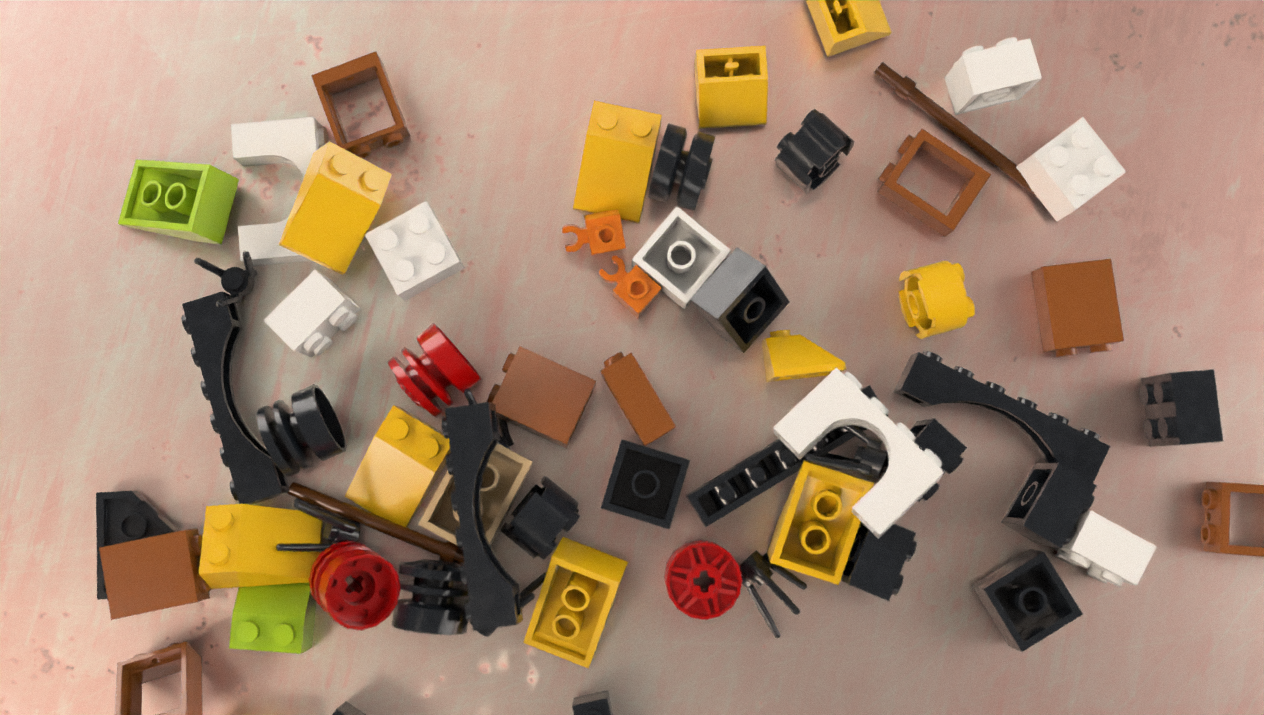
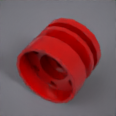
[387,323,482,418]
[664,539,742,620]
[309,541,401,630]

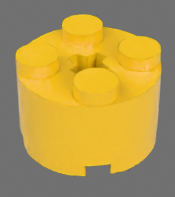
[898,261,975,339]

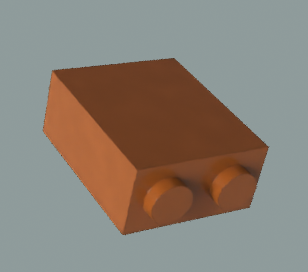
[1031,259,1124,357]
[487,346,596,449]
[99,528,211,620]

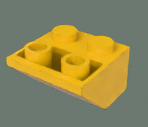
[806,0,892,57]
[694,45,768,129]

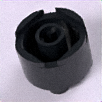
[775,109,854,193]
[500,476,580,560]

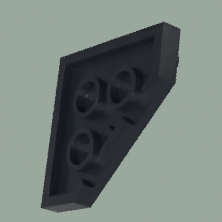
[96,491,179,600]

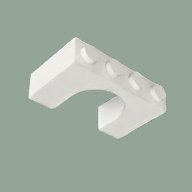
[231,117,329,266]
[773,368,944,538]

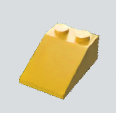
[573,100,662,223]
[279,141,392,275]
[345,405,451,528]
[767,460,874,585]
[199,504,323,589]
[523,537,628,669]

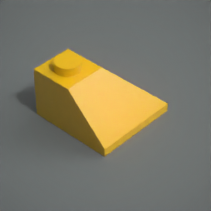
[762,330,846,382]

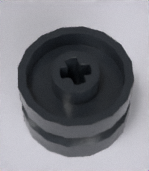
[648,123,716,210]

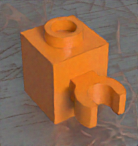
[562,209,626,255]
[599,255,662,319]

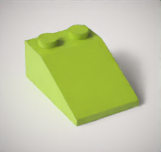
[118,159,239,244]
[229,583,316,654]

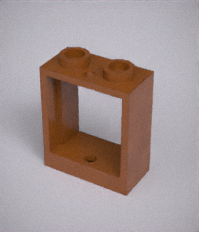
[311,51,410,159]
[877,129,991,237]
[601,352,676,446]
[1200,482,1264,557]
[115,641,203,715]

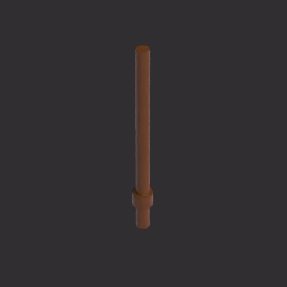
[874,62,1036,196]
[288,482,464,564]

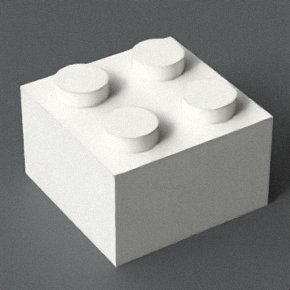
[945,37,1042,115]
[1016,117,1126,222]
[365,201,465,301]
[632,206,731,310]
[263,270,361,357]
[1049,511,1157,587]

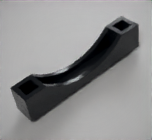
[181,291,289,505]
[893,350,1110,483]
[442,402,523,631]

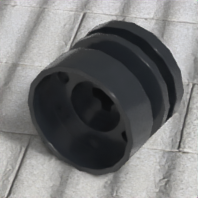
[256,384,347,476]
[392,559,469,635]

